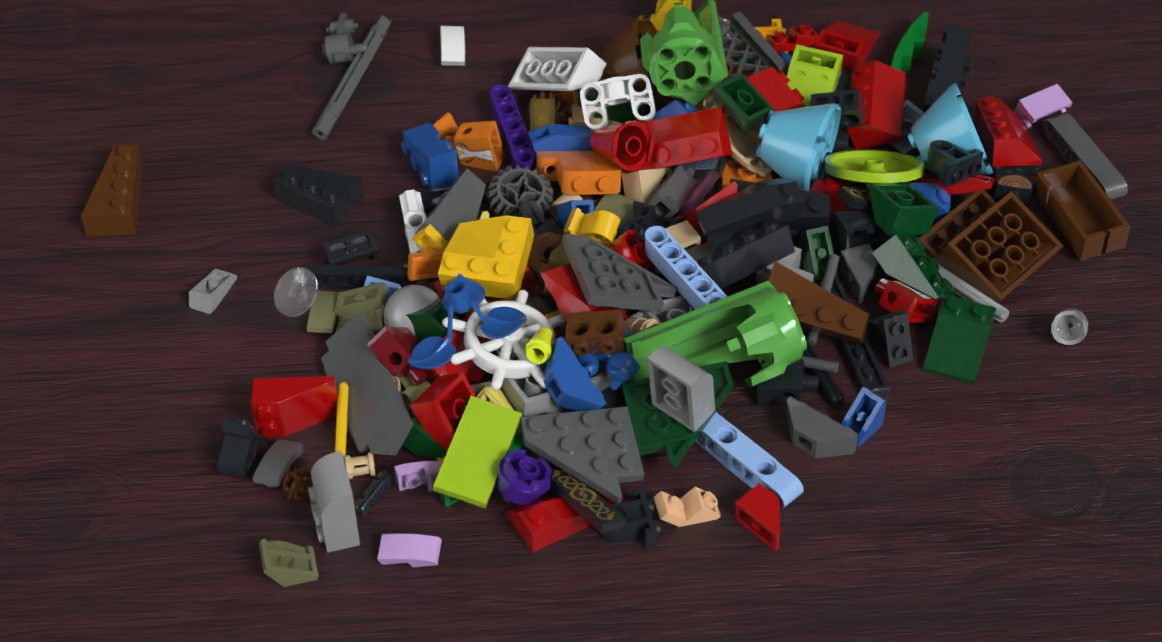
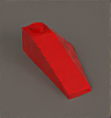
[506,489,628,553]

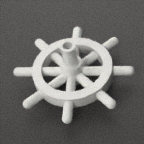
[442,290,566,390]

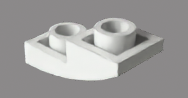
[441,26,465,66]

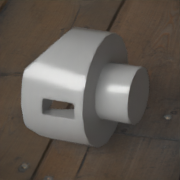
[1051,308,1088,345]

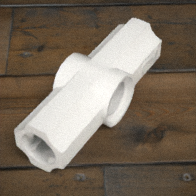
[399,189,427,254]

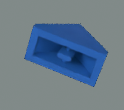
[841,386,886,447]

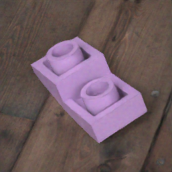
[394,461,443,492]
[377,534,442,567]

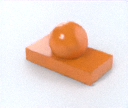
[407,247,445,281]

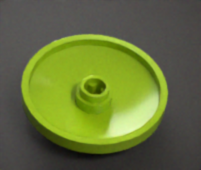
[824,150,924,187]

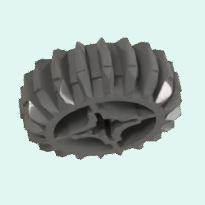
[487,164,554,217]

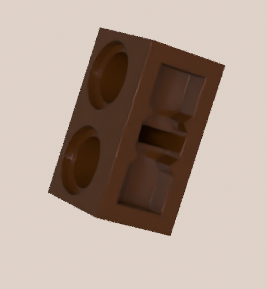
[565,310,626,355]

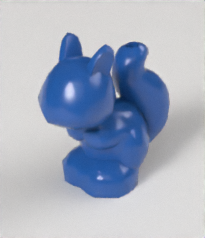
[575,328,640,390]

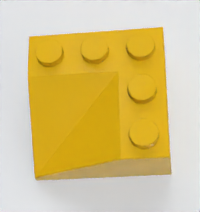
[438,215,534,300]

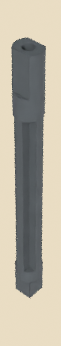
[312,15,391,140]

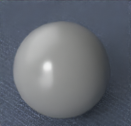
[383,285,442,343]

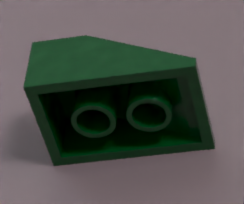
[923,295,996,384]

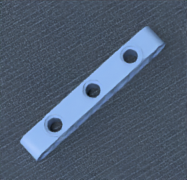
[695,412,804,509]

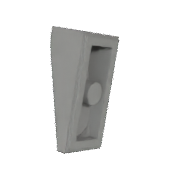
[189,268,237,314]

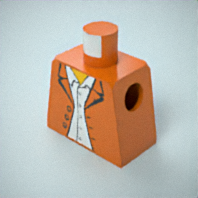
[445,121,505,172]

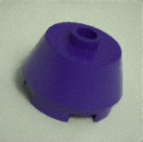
[498,449,552,505]

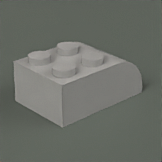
[647,346,715,432]
[308,451,360,553]

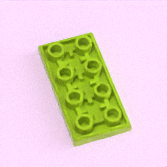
[433,396,522,508]

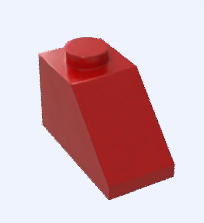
[735,483,780,551]

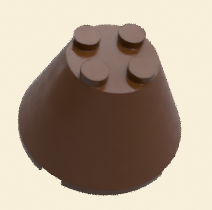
[597,15,668,107]

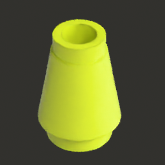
[525,327,553,364]

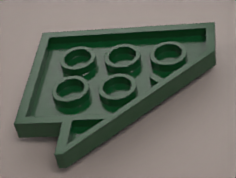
[621,361,733,469]

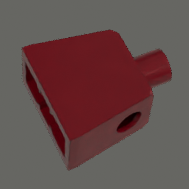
[367,326,428,386]

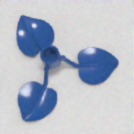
[408,274,527,369]

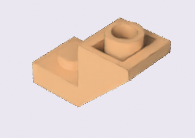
[653,487,721,527]

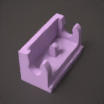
[1014,84,1072,128]

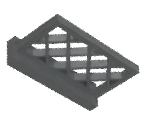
[720,12,788,79]

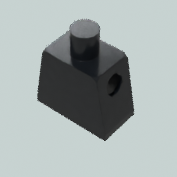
[757,359,819,406]

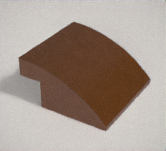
[919,190,1063,302]

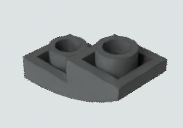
[253,439,303,487]

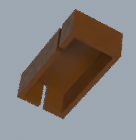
[1033,160,1130,261]

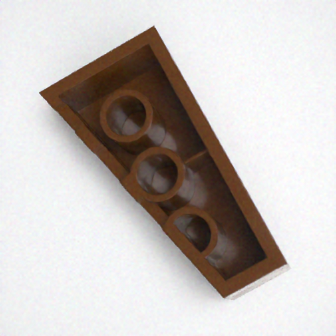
[81,144,143,237]
[769,261,869,345]

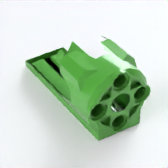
[640,0,728,107]
[624,280,807,389]

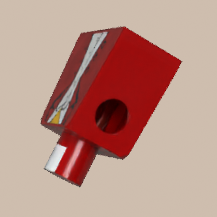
[875,279,942,323]

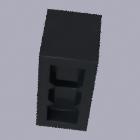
[810,89,865,128]

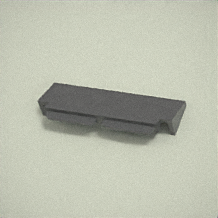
[321,313,413,455]

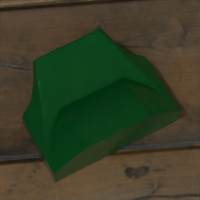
[799,226,838,281]

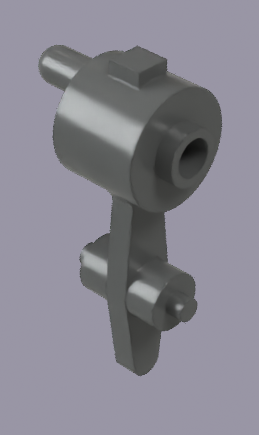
[322,12,368,64]

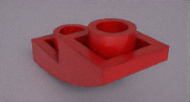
[766,25,820,52]

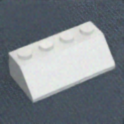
[508,47,606,91]

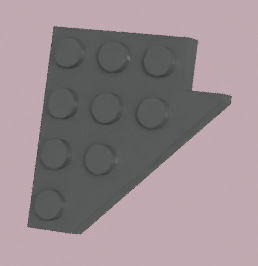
[561,234,677,312]
[520,407,645,503]

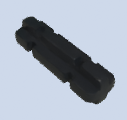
[354,470,393,516]

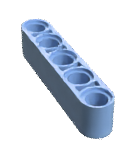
[645,226,727,310]

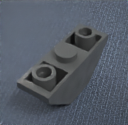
[785,396,858,458]

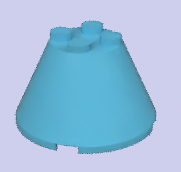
[908,83,993,175]
[756,103,841,192]

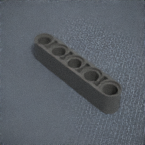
[1043,113,1128,200]

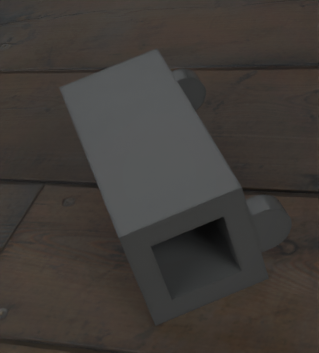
[647,165,697,218]

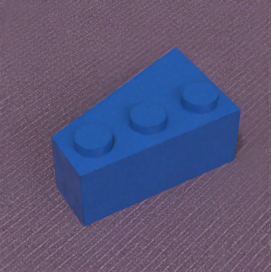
[401,123,459,189]

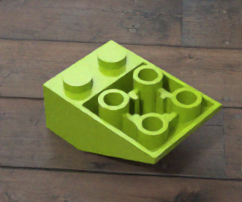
[787,45,843,107]

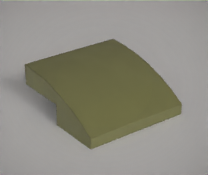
[334,282,387,333]

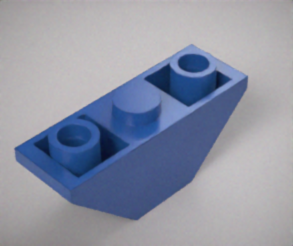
[543,337,607,411]

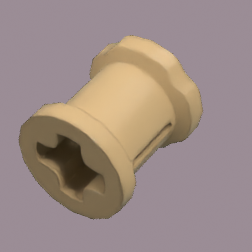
[345,452,376,480]

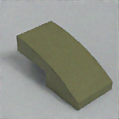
[307,291,340,333]

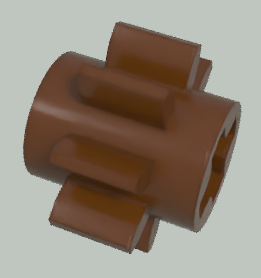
[283,468,313,503]

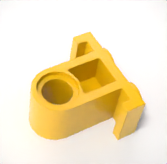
[563,208,621,247]

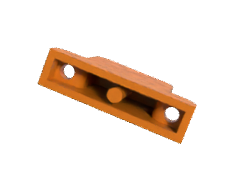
[536,151,631,195]

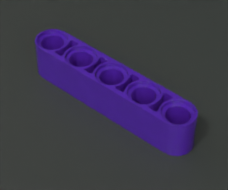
[490,85,536,171]

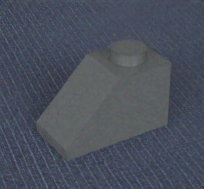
[839,244,881,304]

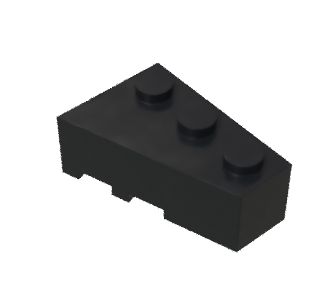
[273,164,364,228]
[832,210,910,260]

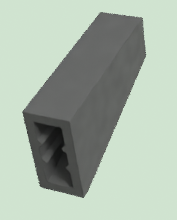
[415,169,486,242]

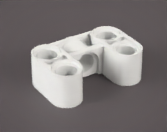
[580,74,656,130]

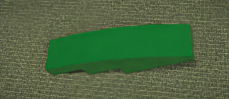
[891,12,929,74]

